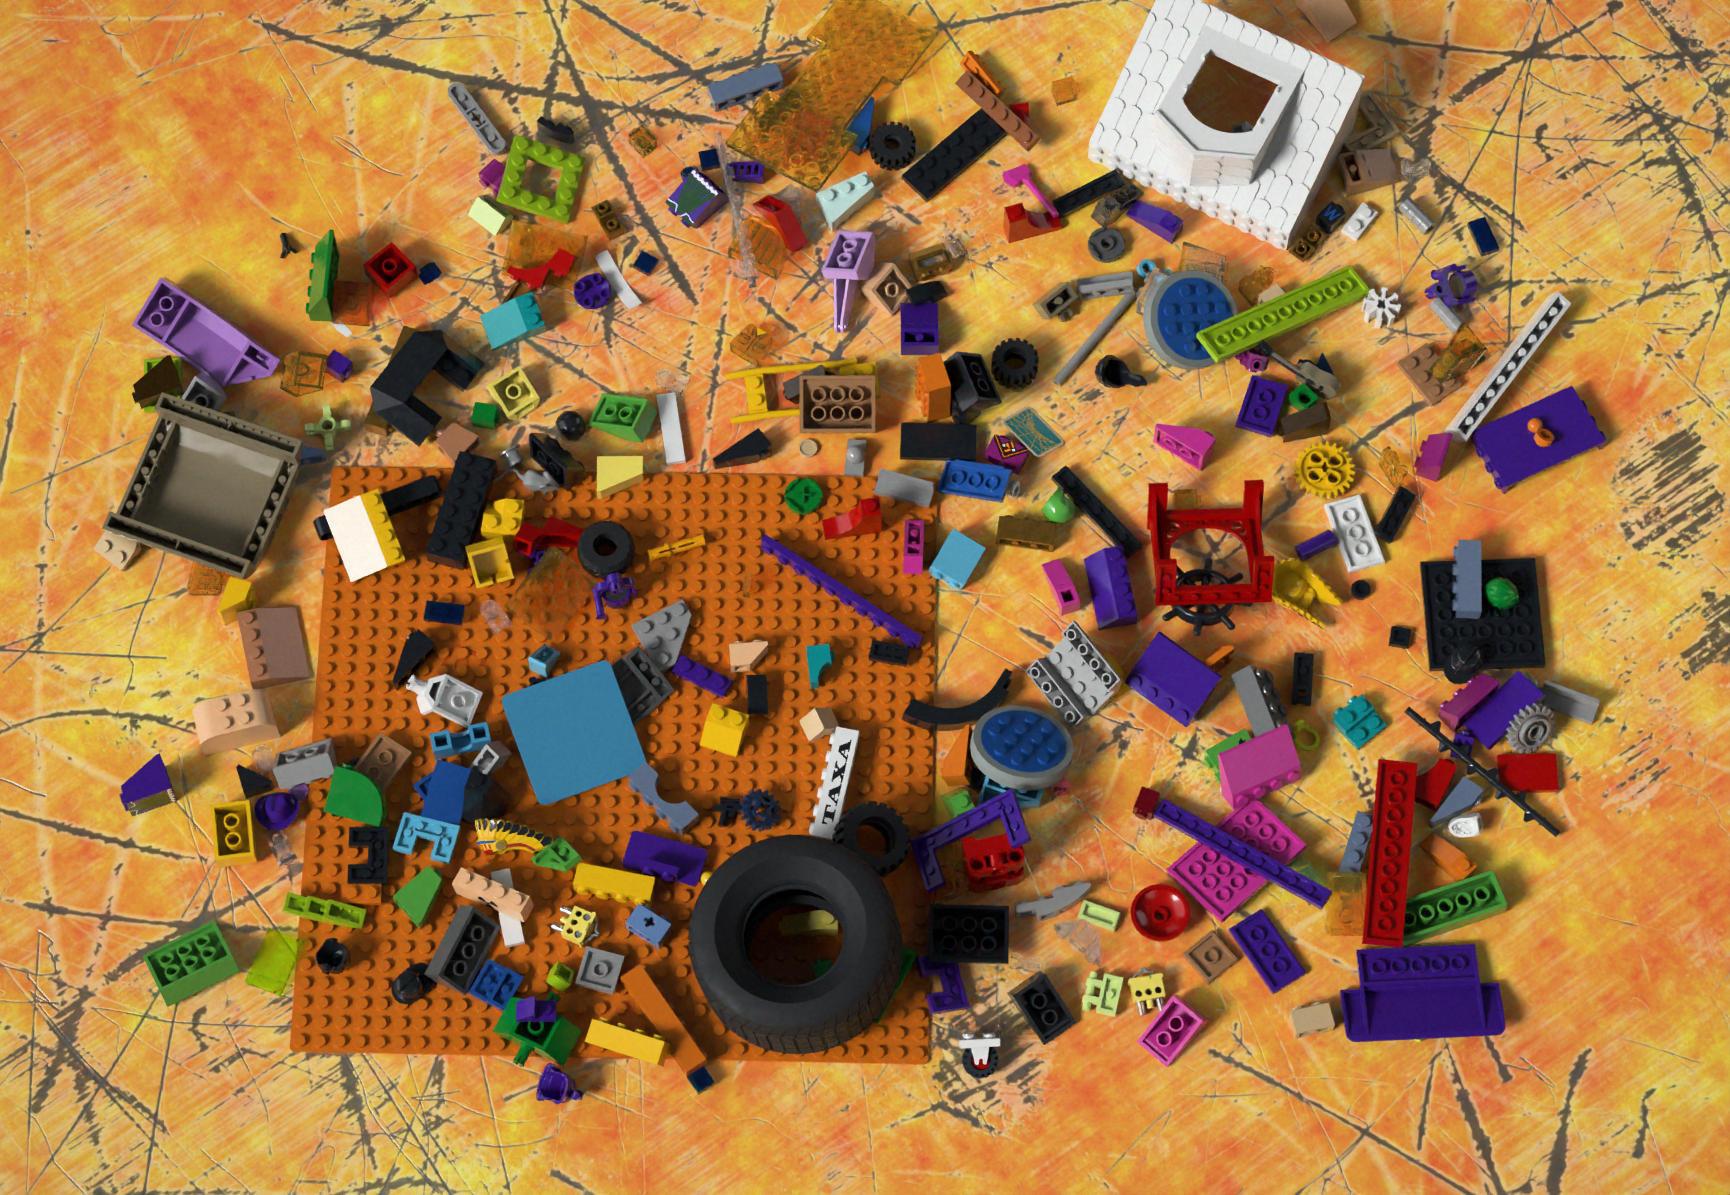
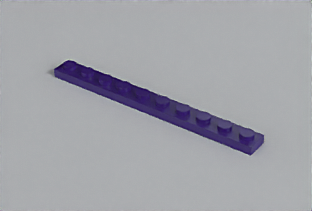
[761,534,922,650]
[1153,799,1332,910]

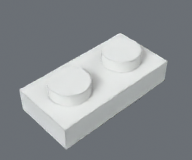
[1341,203,1378,242]

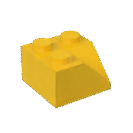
[481,498,526,543]

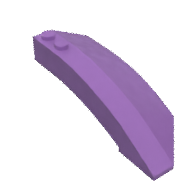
[132,277,281,387]

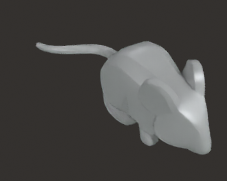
[494,468,561,494]

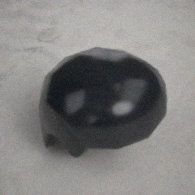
[555,411,586,441]

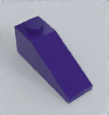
[1126,200,1184,244]

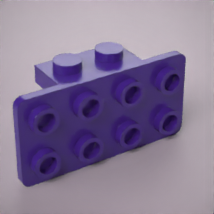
[622,830,707,887]

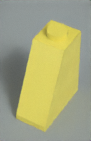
[597,456,647,499]

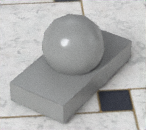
[844,439,867,477]

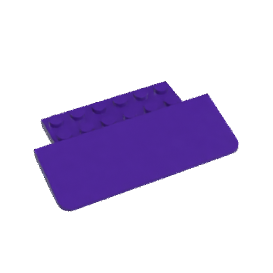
[1339,944,1506,1042]

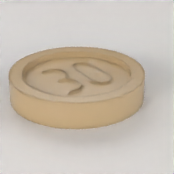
[798,439,817,458]

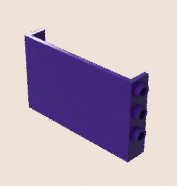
[1471,386,1606,494]

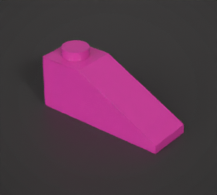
[903,520,924,574]

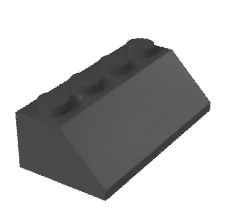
[425,905,501,995]

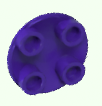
[574,273,611,309]

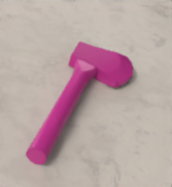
[1003,164,1059,218]

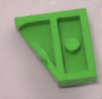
[531,836,582,872]

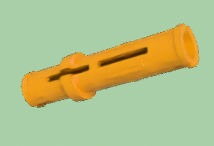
[647,534,706,561]

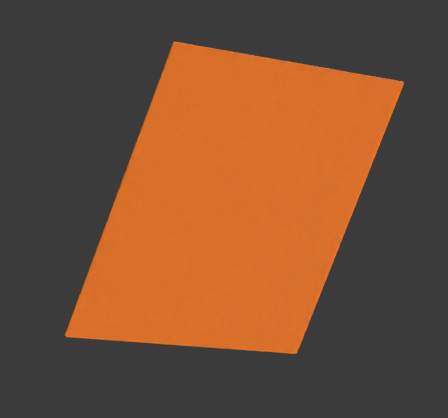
[290,467,937,1065]

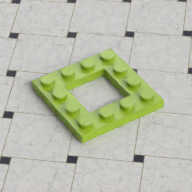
[496,134,585,225]

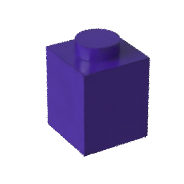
[322,350,354,383]

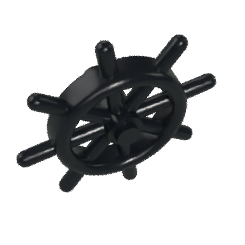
[1153,558,1253,636]

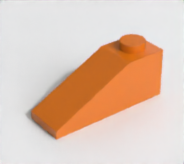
[940,725,973,787]
[1418,832,1477,882]

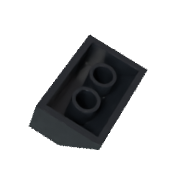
[943,351,1002,413]
[529,433,585,491]

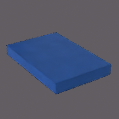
[421,759,475,826]

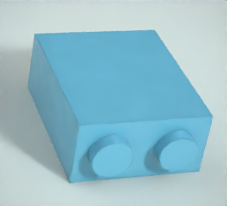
[928,528,986,590]

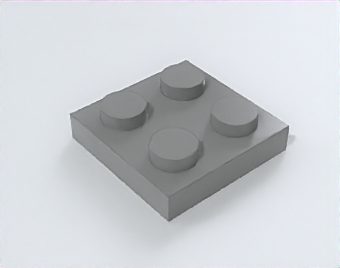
[575,946,625,995]

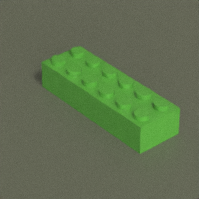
[1394,870,1508,948]

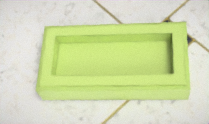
[1077,899,1121,932]

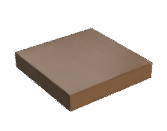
[1182,930,1238,985]

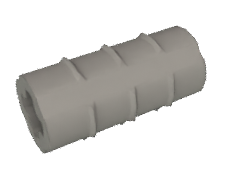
[1399,198,1436,235]
[1429,297,1466,334]

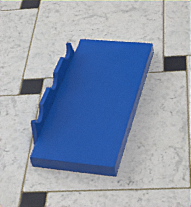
[937,459,1013,503]

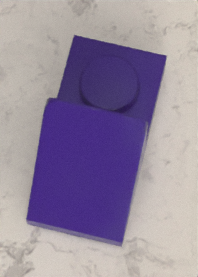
[516,996,557,1022]

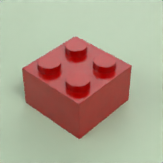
[363,242,418,299]

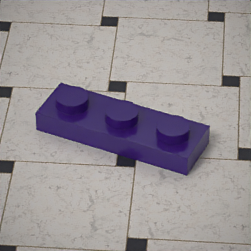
[672,655,732,698]

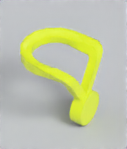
[1293,719,1320,751]

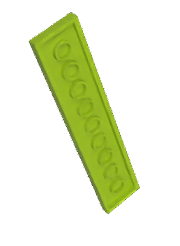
[1196,265,1370,363]

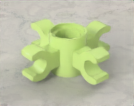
[305,405,352,451]

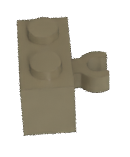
[1032,282,1078,322]

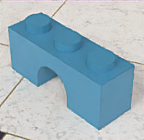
[430,722,491,760]

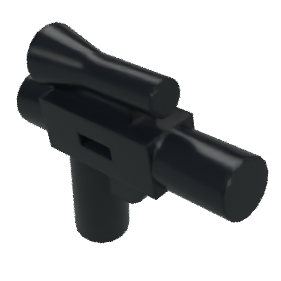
[714,796,750,828]

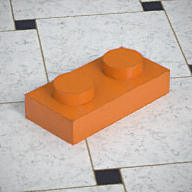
[341,884,382,906]

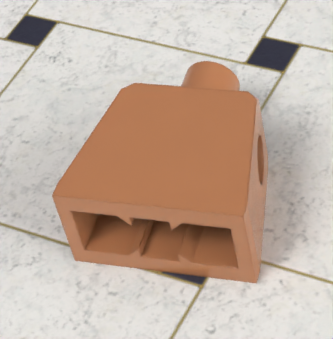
[432,423,480,467]

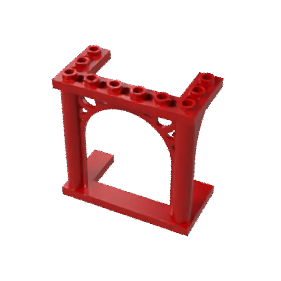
[1147,480,1274,606]

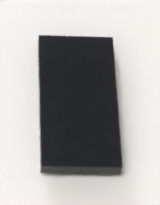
[900,422,977,462]

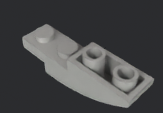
[1014,881,1091,922]

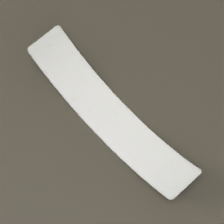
[595,250,642,309]

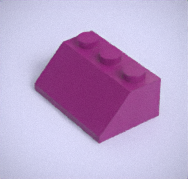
[1438,673,1500,732]

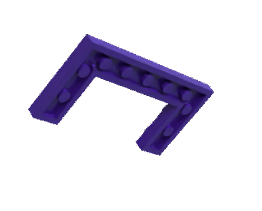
[910,789,1032,893]

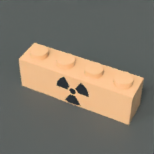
[452,867,534,922]

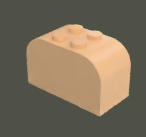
[192,689,280,757]

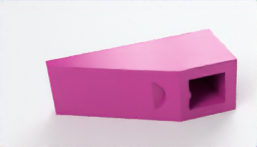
[1041,559,1080,616]

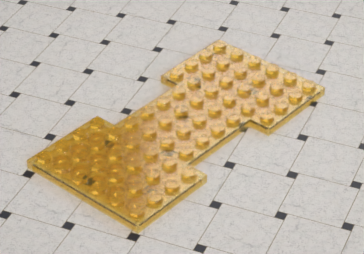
[725,0,938,193]

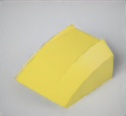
[486,366,540,420]

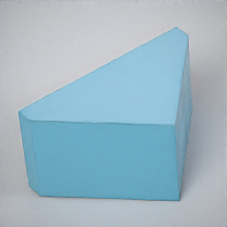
[528,644,561,678]

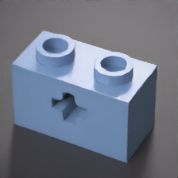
[625,904,672,949]

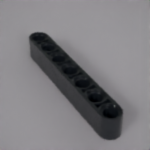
[313,475,443,541]

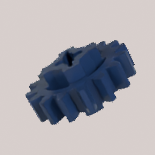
[739,789,781,832]

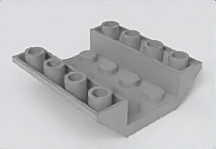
[1025,621,1122,730]

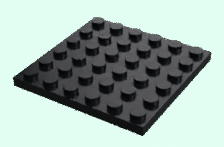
[1420,558,1546,671]

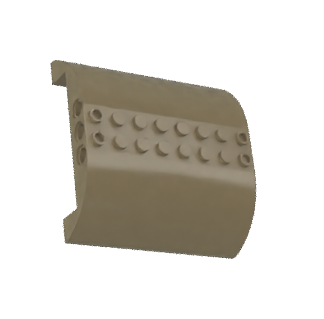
[102,392,303,579]

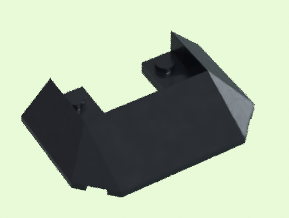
[370,329,485,447]

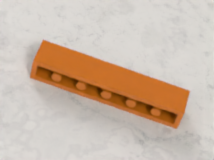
[620,964,708,1078]

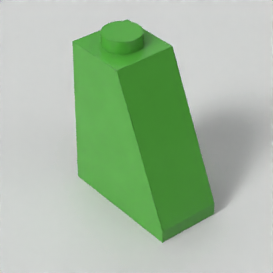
[941,788,975,820]
[393,865,443,929]

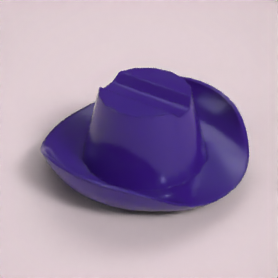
[254,793,299,830]

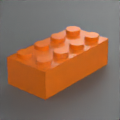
[915,352,951,423]

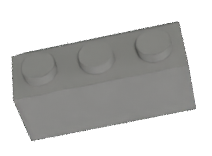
[272,738,338,789]

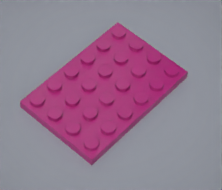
[1167,799,1307,923]

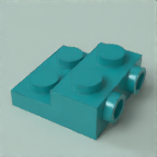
[1332,694,1387,751]

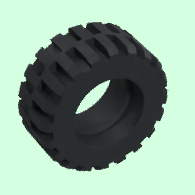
[832,801,911,878]

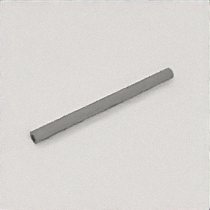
[1053,287,1139,386]

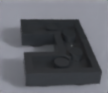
[347,827,389,885]

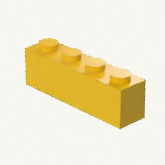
[573,862,656,906]
[585,1017,670,1067]

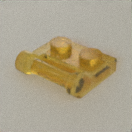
[1379,446,1408,489]

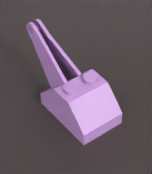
[822,230,875,333]

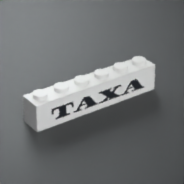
[809,726,859,841]

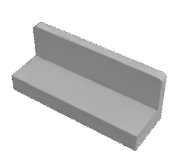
[1076,272,1135,301]
[874,468,934,508]
[1537,680,1601,725]

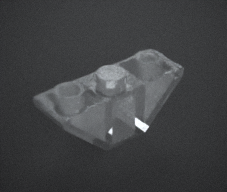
[1054,919,1103,967]

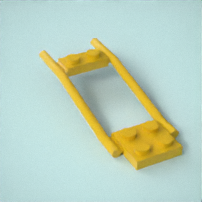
[725,357,881,425]

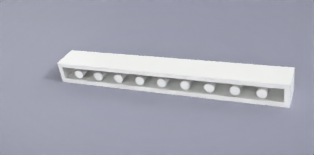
[1443,291,1571,444]

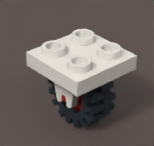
[958,1032,1000,1079]

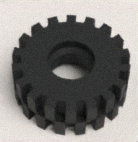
[870,121,916,171]

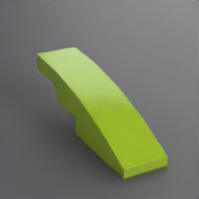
[282,892,366,929]

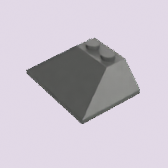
[611,646,675,726]

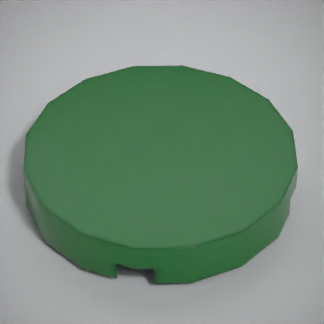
[785,478,823,515]

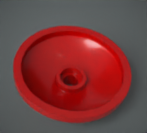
[1131,884,1190,942]

